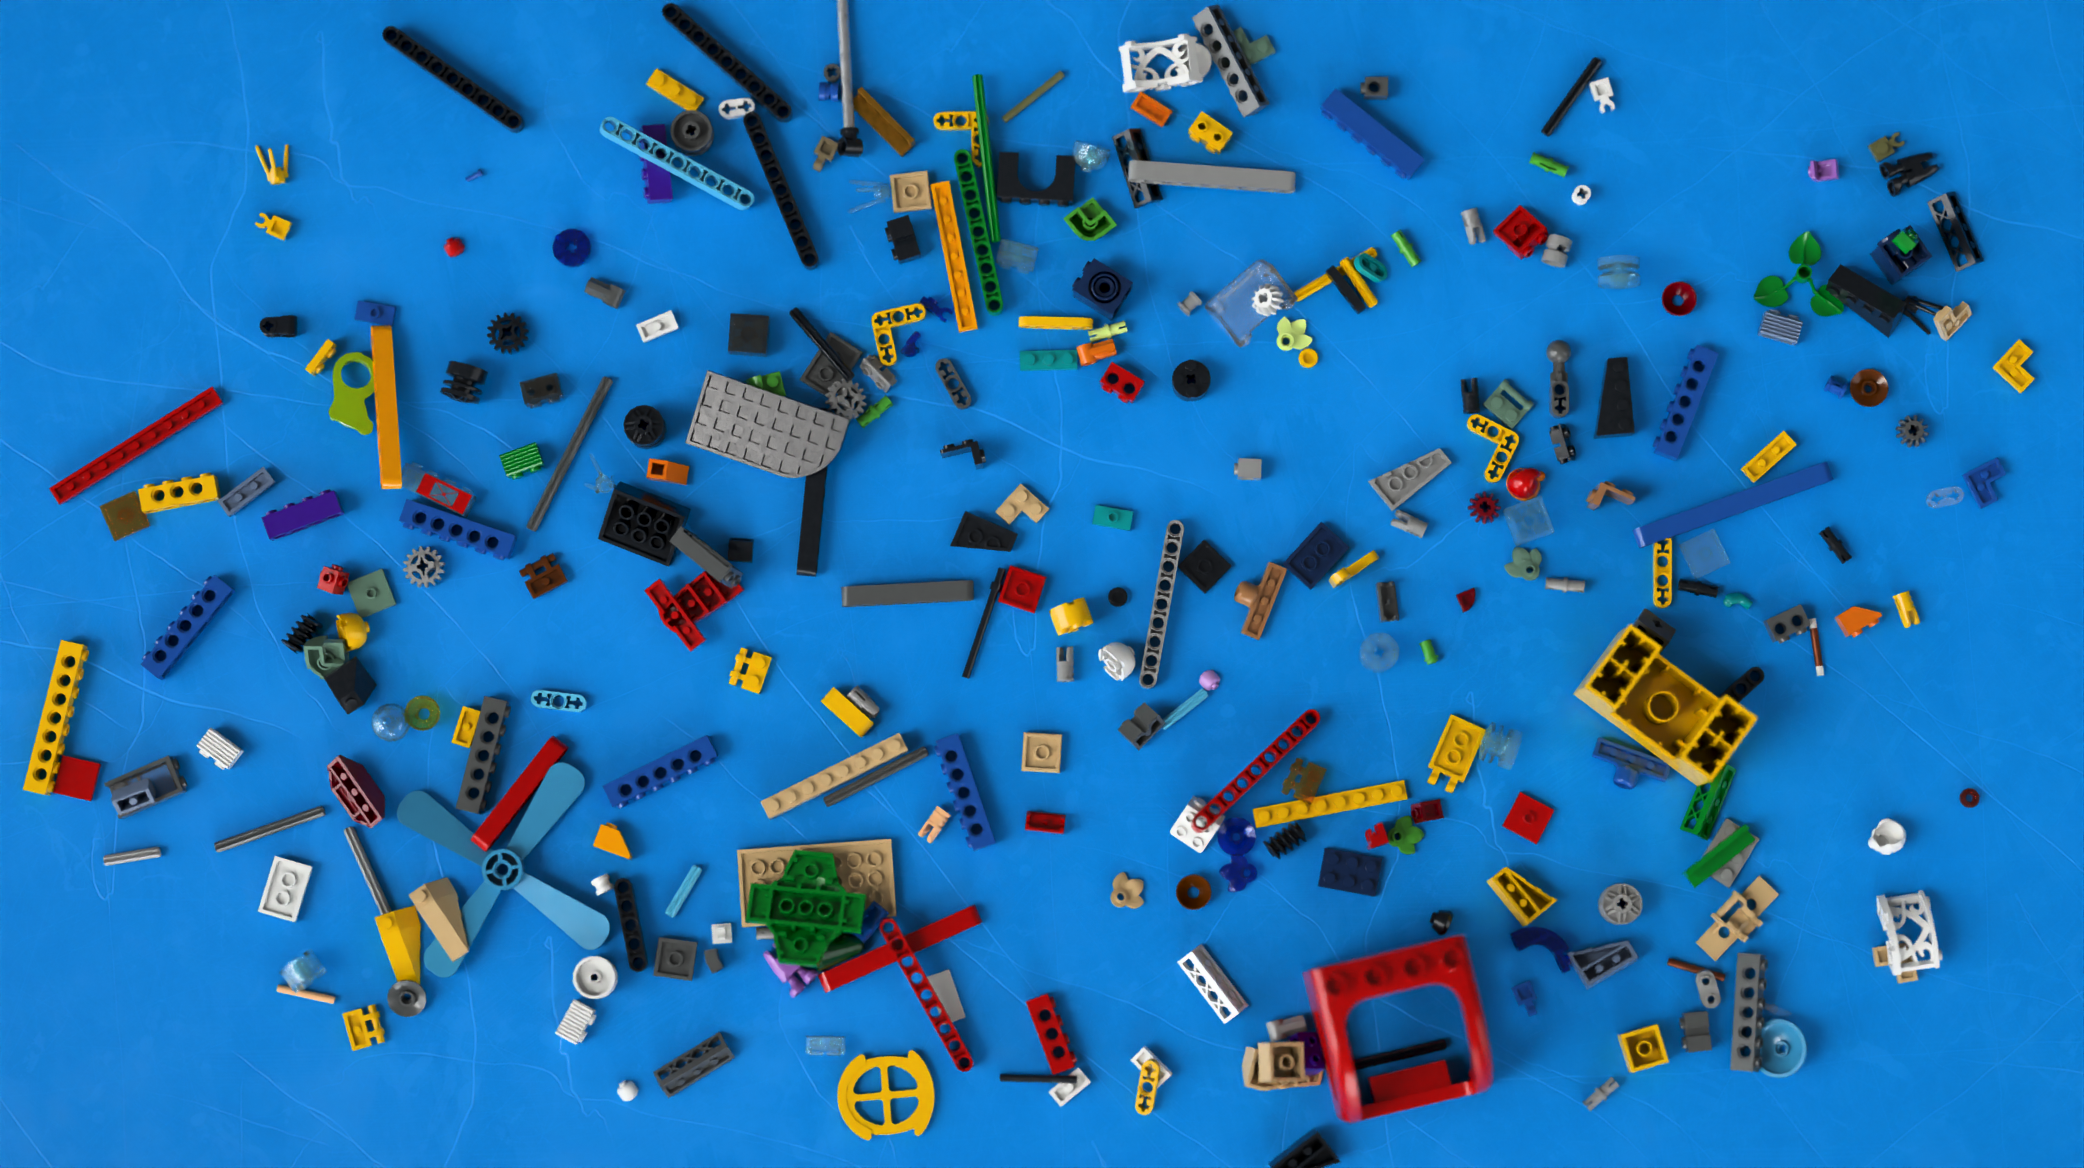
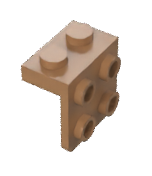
[1586,481,1636,510]

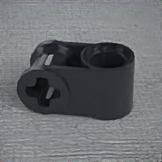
[259,315,297,338]

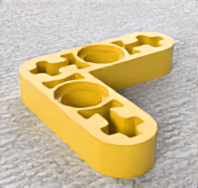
[933,111,989,167]
[871,304,926,367]
[1467,414,1519,483]
[1328,550,1379,588]

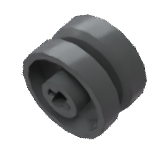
[670,110,714,157]

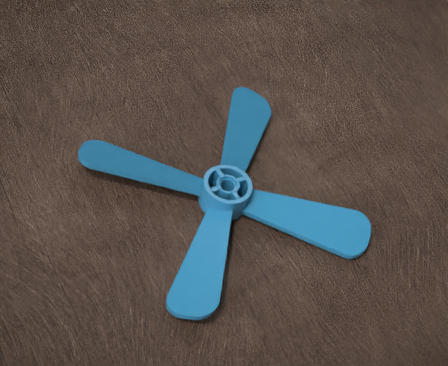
[397,762,610,978]

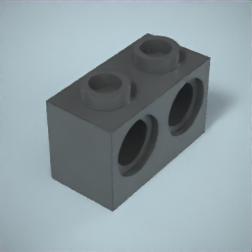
[1763,604,1811,644]

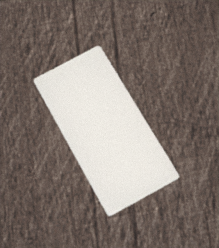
[927,969,966,1025]

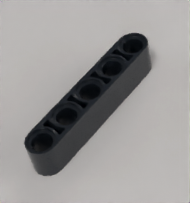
[614,878,648,972]

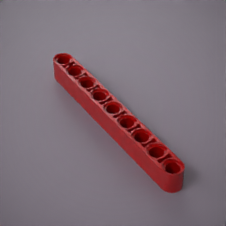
[1191,709,1320,833]
[818,905,982,993]
[880,917,973,1072]

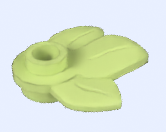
[1277,317,1312,351]

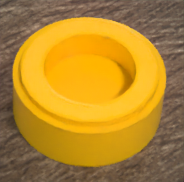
[1299,348,1318,368]

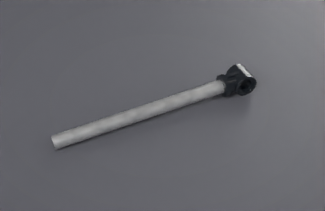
[837,0,863,157]

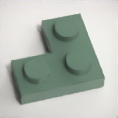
[1232,27,1275,66]

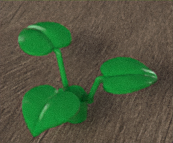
[1753,231,1844,317]

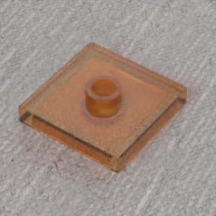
[99,491,151,541]

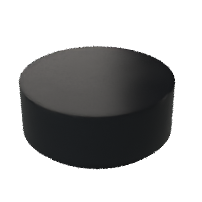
[1108,587,1127,607]

